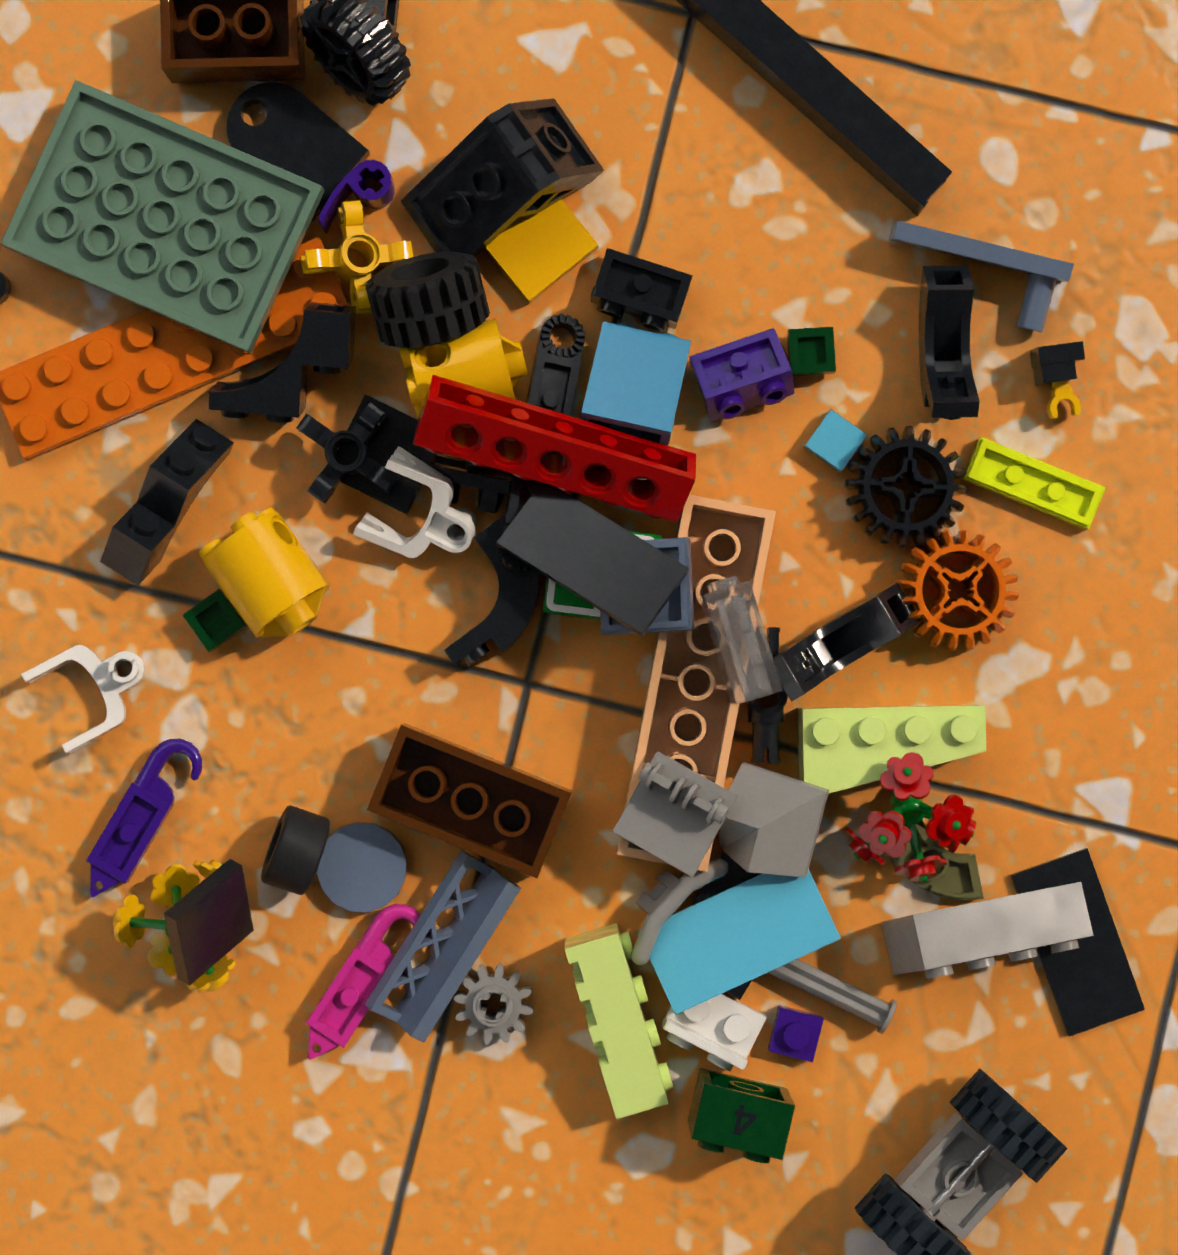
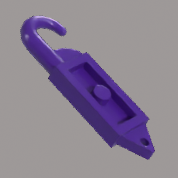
[86,738,202,897]

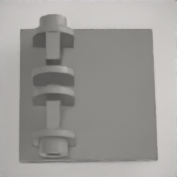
[612,751,738,877]

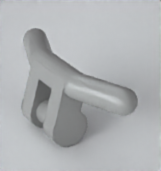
[631,858,729,965]

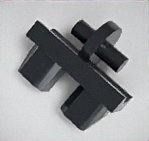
[430,454,512,514]

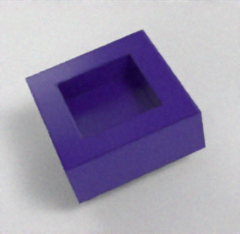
[768,1005,824,1062]

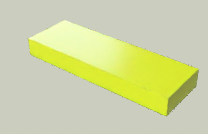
[962,437,1106,530]

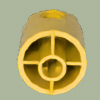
[399,319,528,420]
[198,507,330,638]

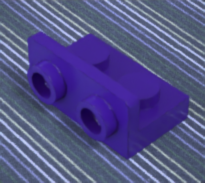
[689,328,794,422]

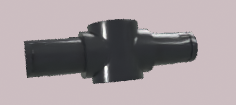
[744,627,788,763]

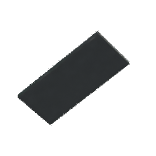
[496,482,689,637]
[1010,848,1145,1037]

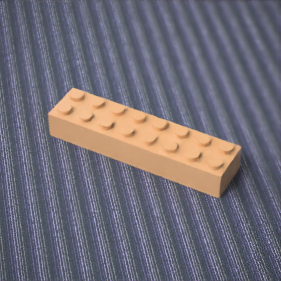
[616,494,776,872]

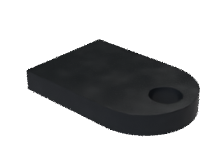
[227,82,370,222]

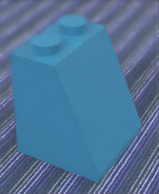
[580,321,691,445]

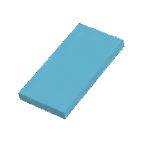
[637,870,841,1015]

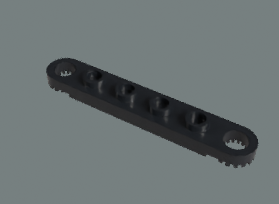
[498,314,585,575]

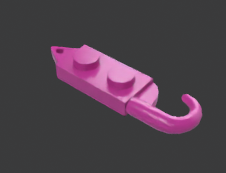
[306,904,420,1060]

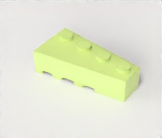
[797,705,986,794]
[564,923,674,1119]

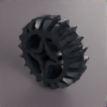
[300,0,411,106]
[844,426,967,548]

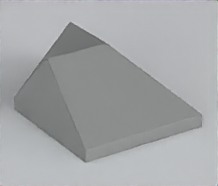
[718,762,829,877]

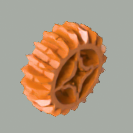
[896,529,1019,651]

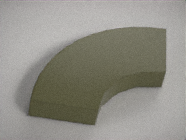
[886,820,984,900]

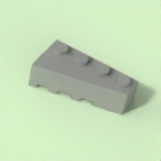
[882,882,1094,979]

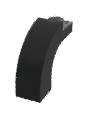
[919,266,980,420]
[444,515,540,667]
[768,582,921,701]

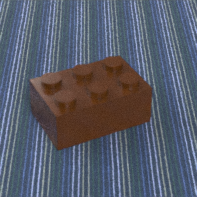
[160,0,305,83]

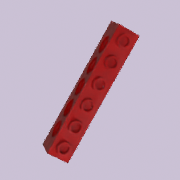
[413,375,696,522]

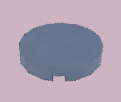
[317,822,407,912]

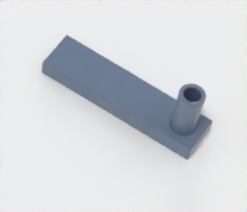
[889,221,1074,333]

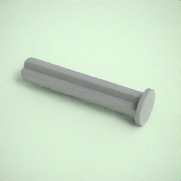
[768,959,897,1034]

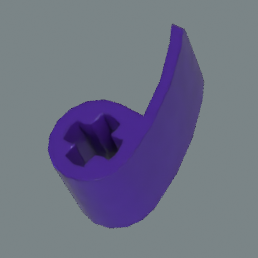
[318,160,395,234]

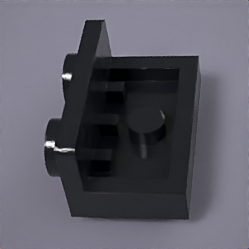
[591,248,693,332]

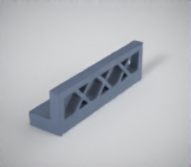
[365,850,521,1042]

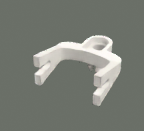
[352,446,477,558]
[21,645,146,754]

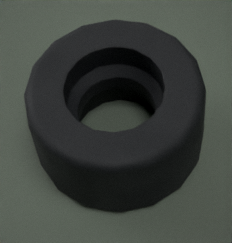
[261,805,330,895]

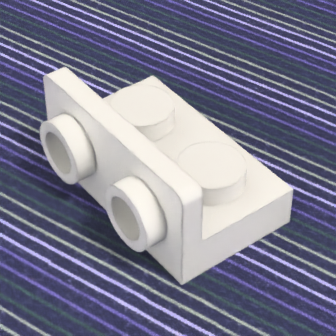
[662,993,767,1071]

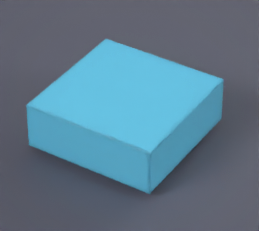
[804,409,867,473]

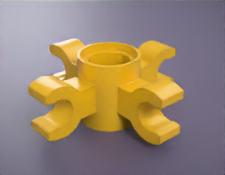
[300,200,413,315]

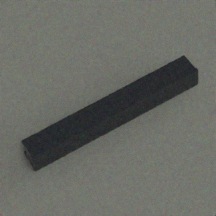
[676,0,952,216]

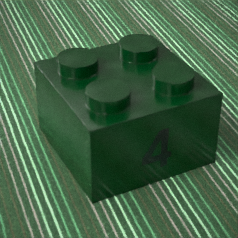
[688,1068,795,1163]

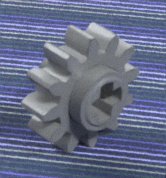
[454,962,534,1045]

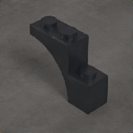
[209,302,356,423]
[100,419,234,586]

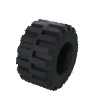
[366,252,490,348]

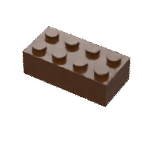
[367,723,572,878]

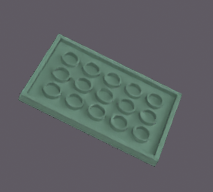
[0,80,325,354]

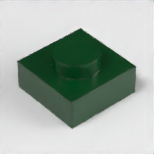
[787,327,836,376]
[183,589,247,652]

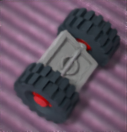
[854,1068,1068,1255]

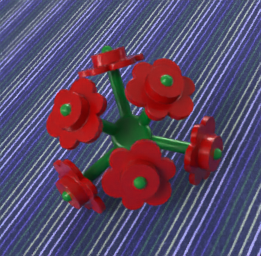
[845,752,976,882]

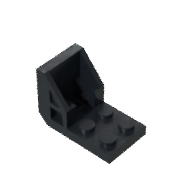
[401,98,604,257]

